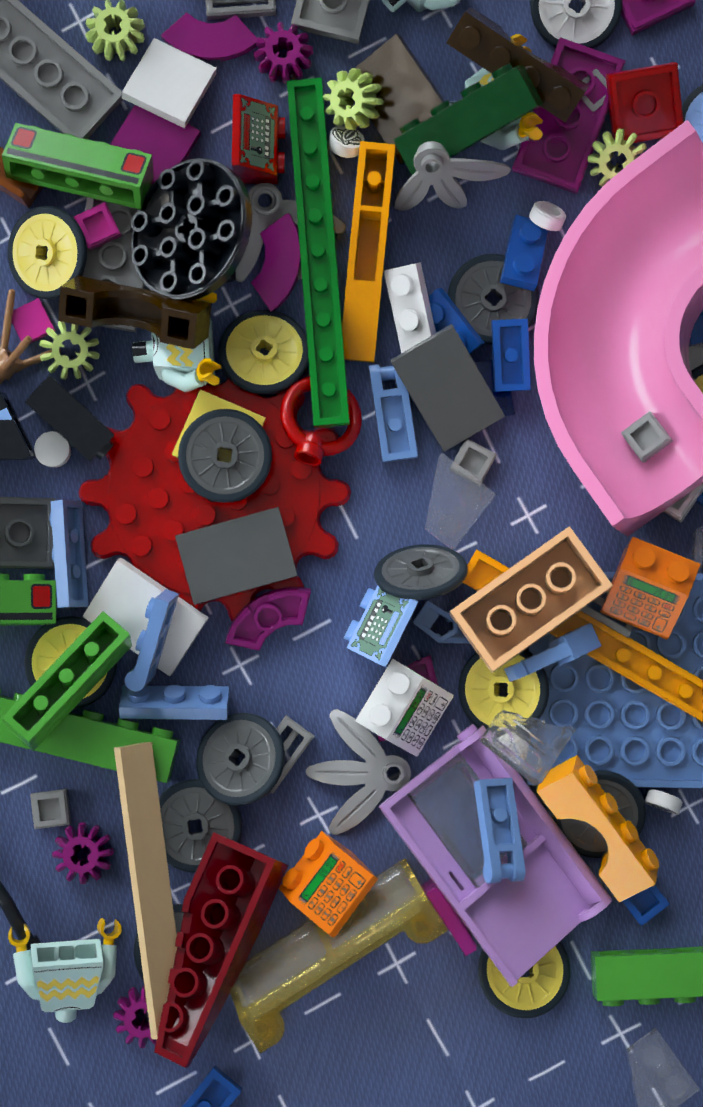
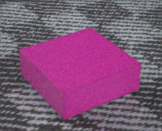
[74,202,122,251]
[12,298,56,344]

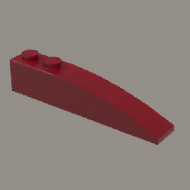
[154,832,289,1068]

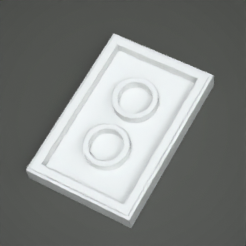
[82,558,209,676]

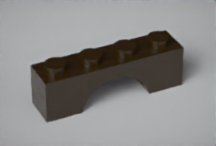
[446,7,589,122]
[58,276,212,349]

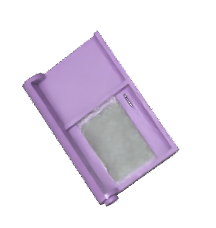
[379,724,612,987]

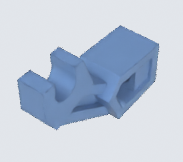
[412,601,470,644]
[504,623,602,682]

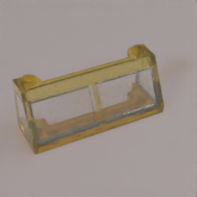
[230,857,448,1054]

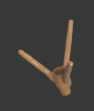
[0,289,61,385]

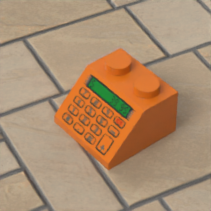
[600,536,700,640]
[279,831,378,938]

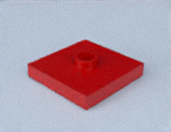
[605,62,683,143]

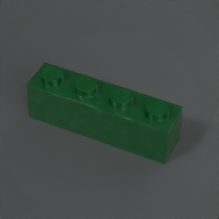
[393,63,543,175]

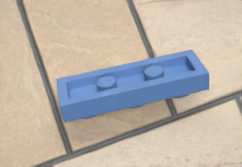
[49,500,88,608]
[119,685,230,720]

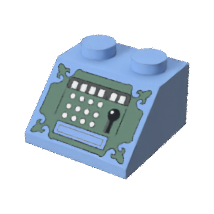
[344,586,418,667]

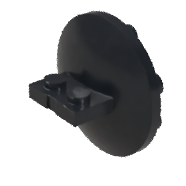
[131,158,252,301]

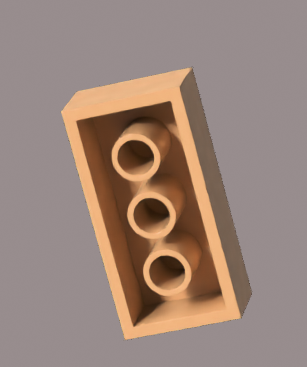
[450,526,613,673]

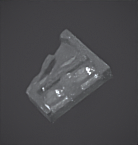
[425,453,496,550]
[479,710,576,786]
[627,1028,700,1107]

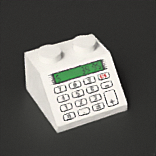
[355,659,454,757]

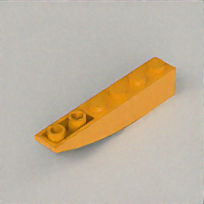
[342,141,396,363]

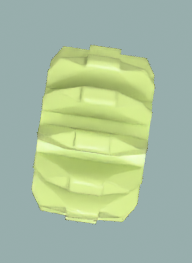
[85,0,145,62]
[322,68,384,130]
[588,129,647,187]
[39,321,100,379]

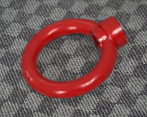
[280,377,362,466]

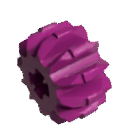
[253,22,313,85]
[52,822,114,884]
[113,986,156,1048]

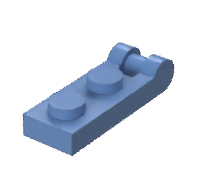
[369,364,418,463]
[125,589,179,691]
[474,778,526,883]

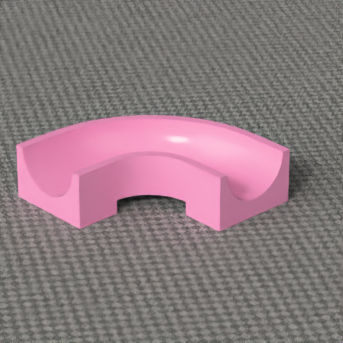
[534,120,703,537]

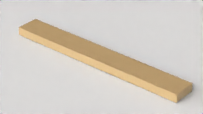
[114,742,183,1040]

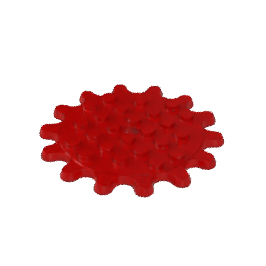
[79,378,351,622]

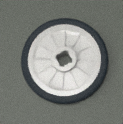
[531,0,622,49]

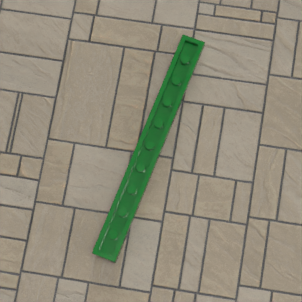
[287,77,350,428]

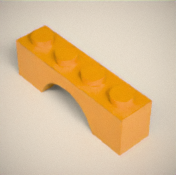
[536,755,659,902]

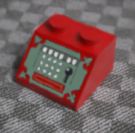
[232,94,286,184]

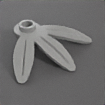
[394,141,511,211]
[236,183,346,282]
[306,709,411,835]

